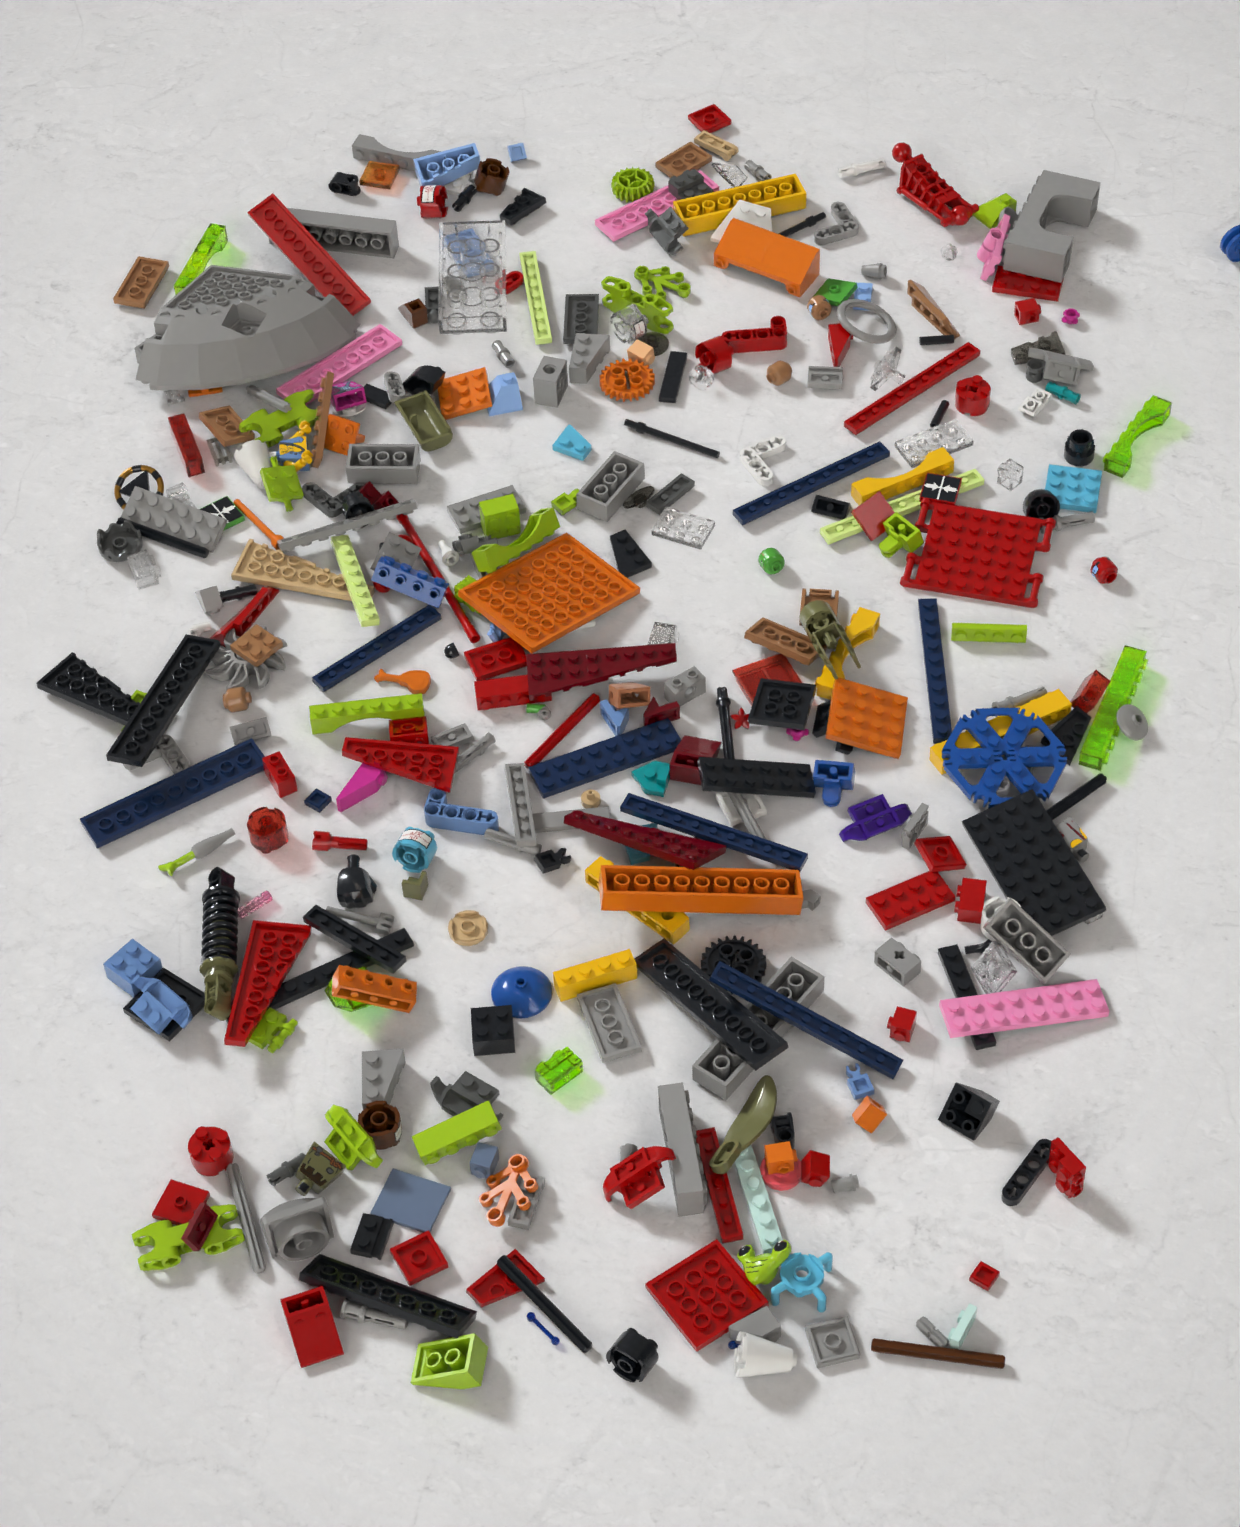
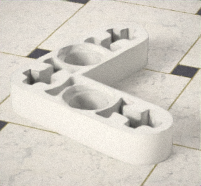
[740,435,786,486]

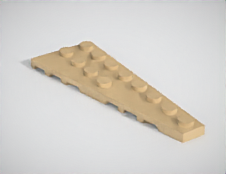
[231,539,375,601]

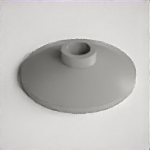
[1117,704,1148,741]

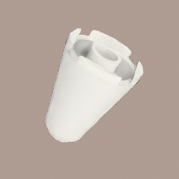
[234,440,272,489]
[733,1331,797,1378]

